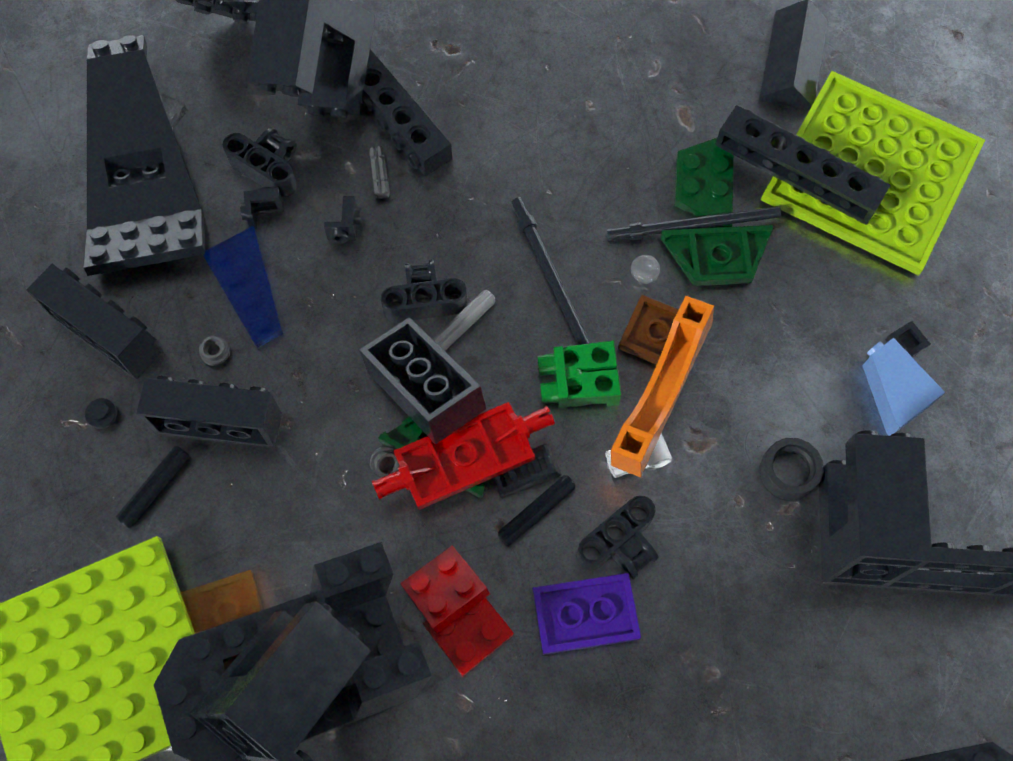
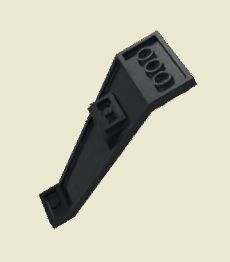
[83,35,205,276]

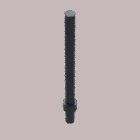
[511,197,590,345]
[607,206,781,241]

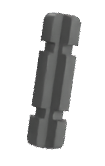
[369,146,390,199]

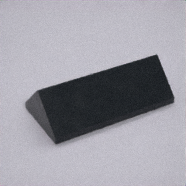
[759,0,828,110]

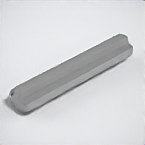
[432,290,495,351]

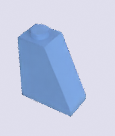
[862,338,945,436]

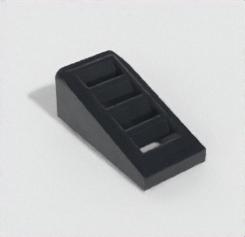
[493,443,562,497]

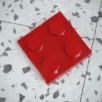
[400,545,490,634]
[422,598,514,677]

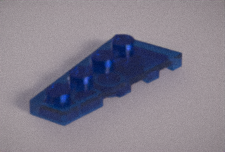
[203,226,283,348]

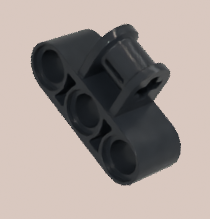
[222,127,297,197]
[380,259,467,323]
[576,495,659,579]

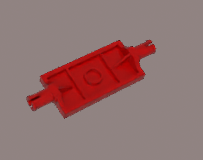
[371,402,555,510]

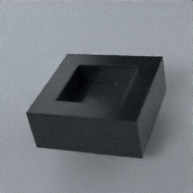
[885,321,931,358]

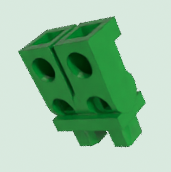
[537,340,621,409]

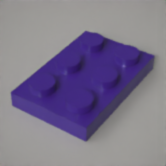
[532,573,641,655]

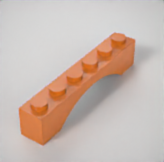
[611,295,714,478]

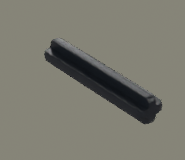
[116,446,189,528]
[498,475,576,546]

